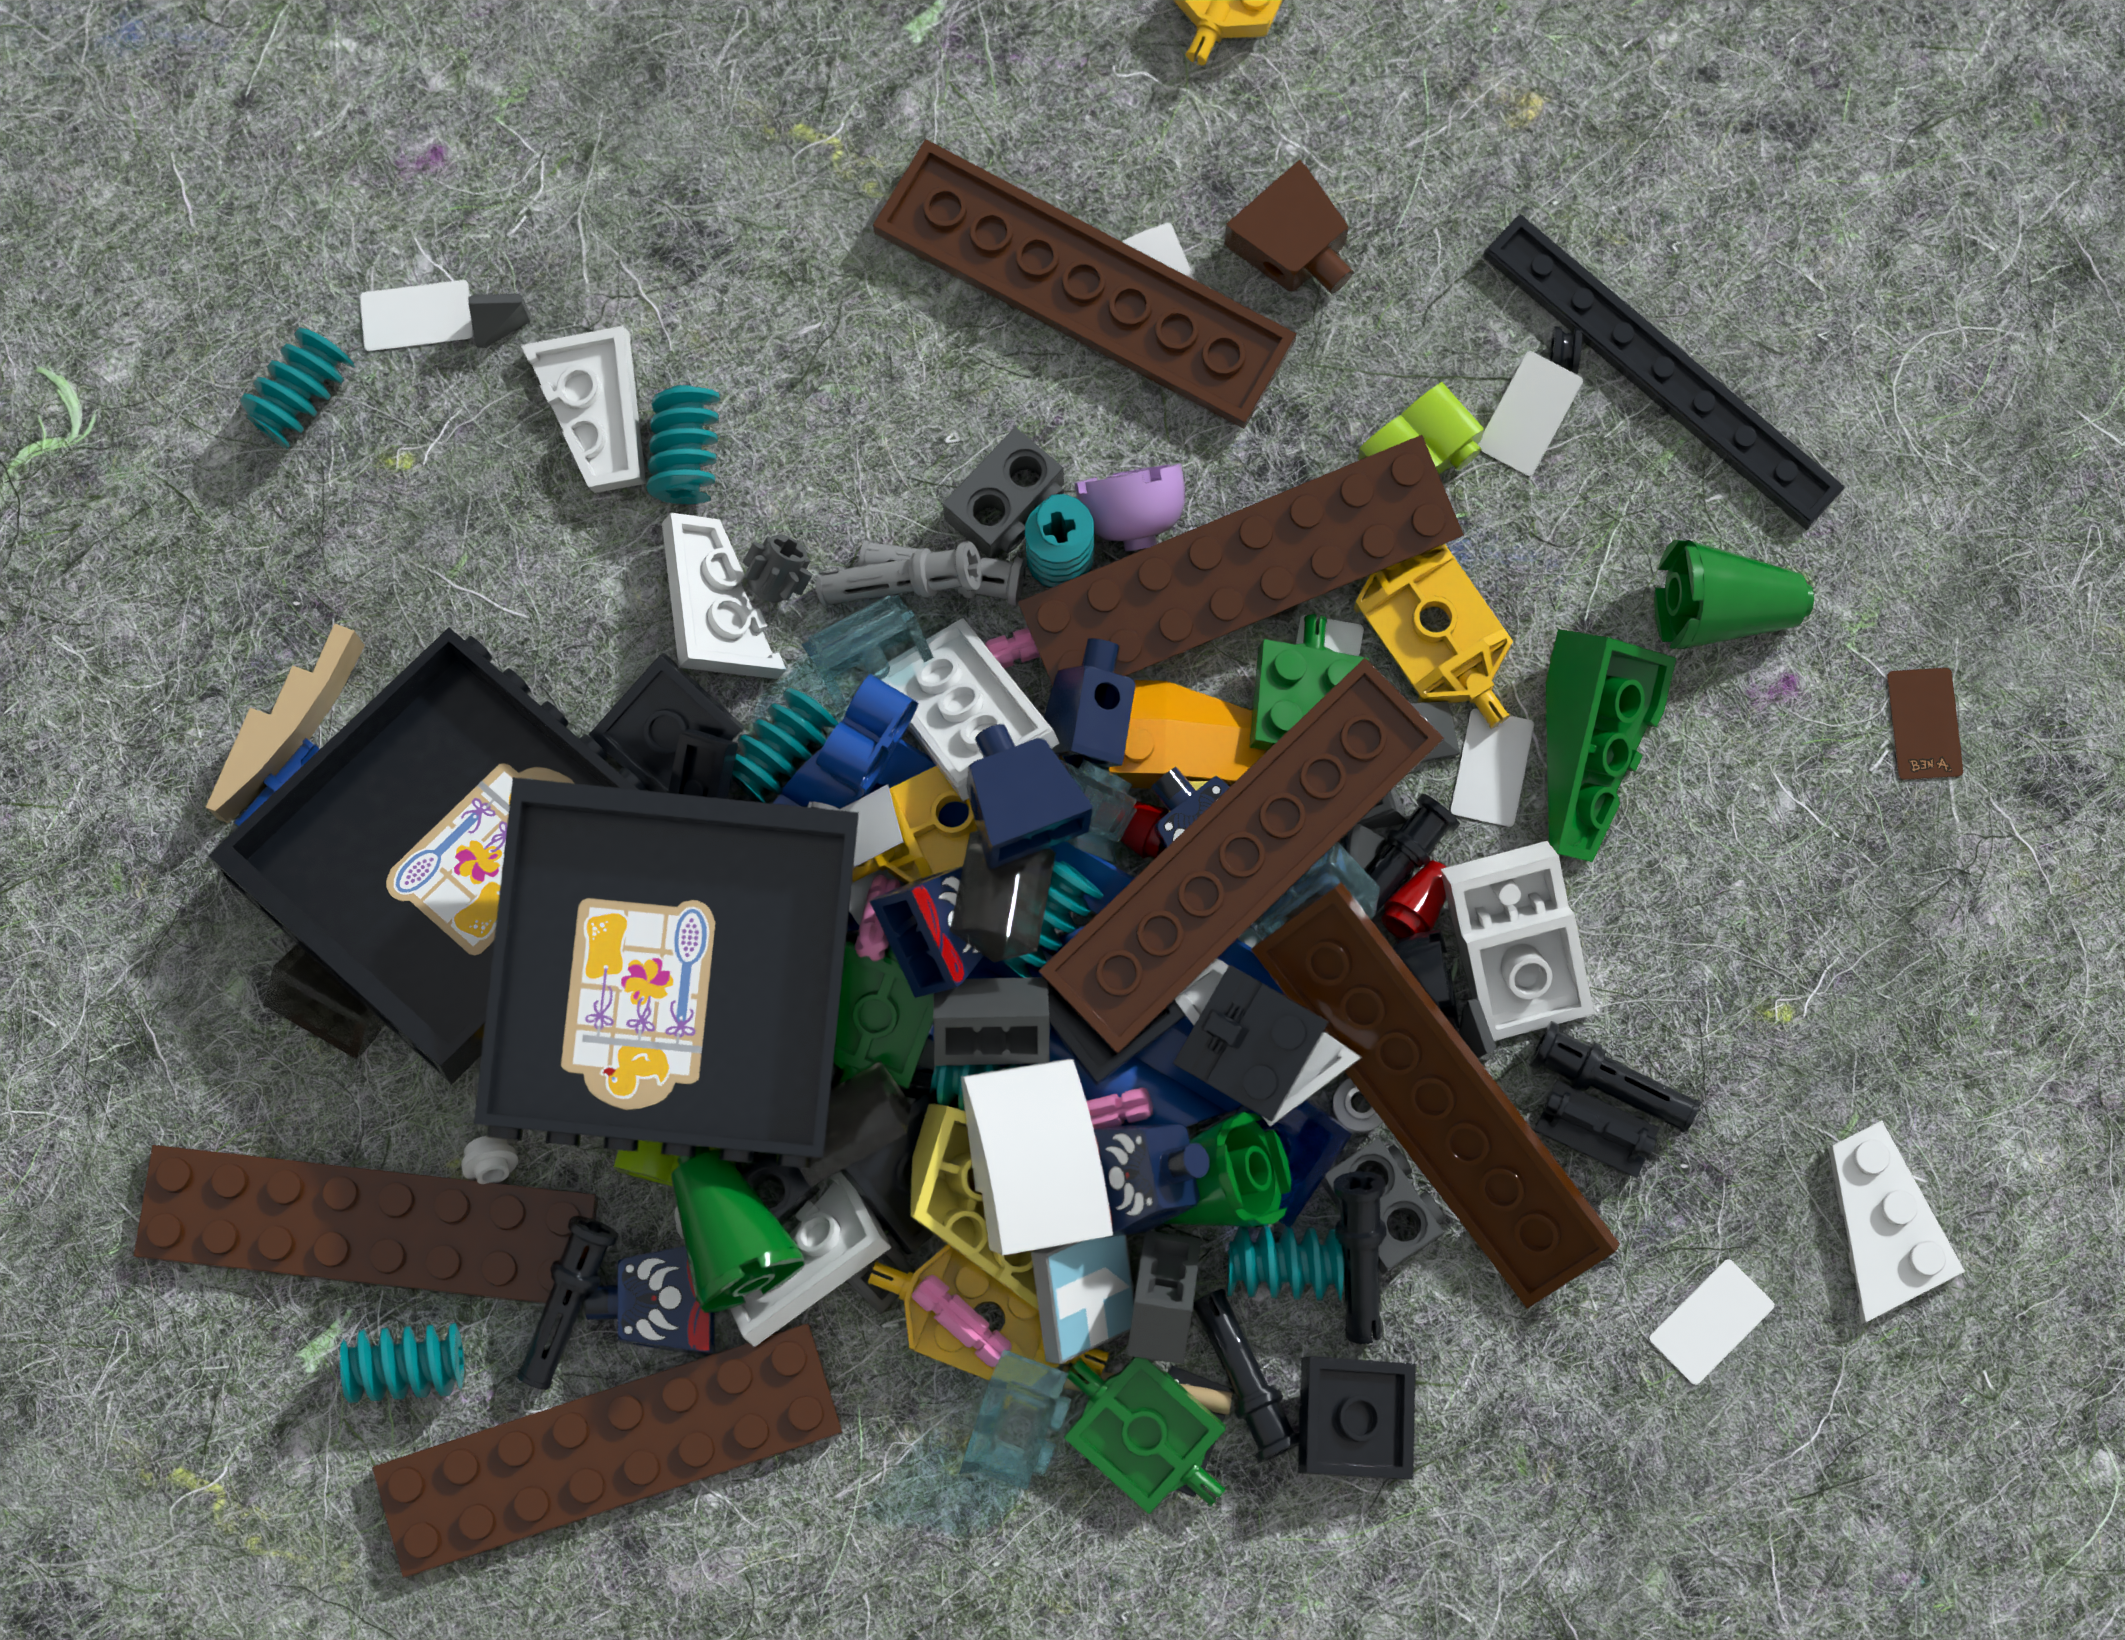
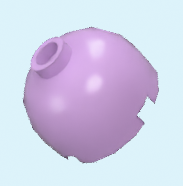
[1074,463,1185,551]

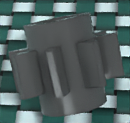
[742,535,813,602]

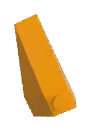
[1109,680,1267,789]

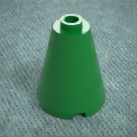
[1654,540,1814,649]
[1163,1113,1291,1227]
[671,1146,805,1313]

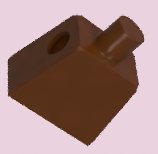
[1224,159,1354,294]

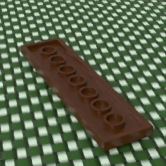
[873,139,1297,429]
[1018,435,1464,687]
[1039,658,1444,1054]
[1251,882,1620,1309]
[134,1145,599,1309]
[372,1323,844,1578]

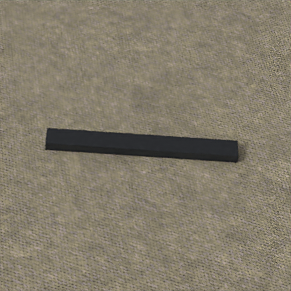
[1483,214,1845,531]

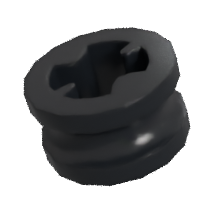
[1549,326,1582,375]

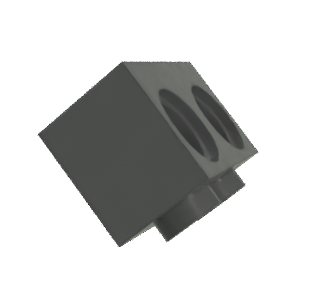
[942,427,1065,559]
[1320,1138,1445,1275]
[1127,1231,1202,1364]

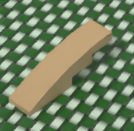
[205,623,365,824]

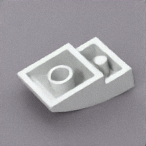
[1441,841,1594,1041]
[961,1059,1113,1255]

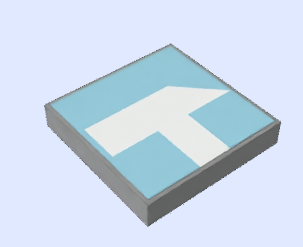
[1031,1235,1135,1364]

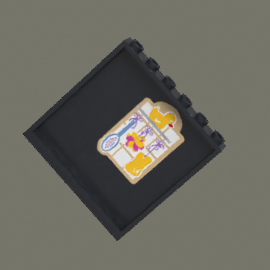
[208,627,647,1085]
[474,777,859,1169]

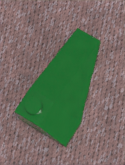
[1546,629,1677,862]

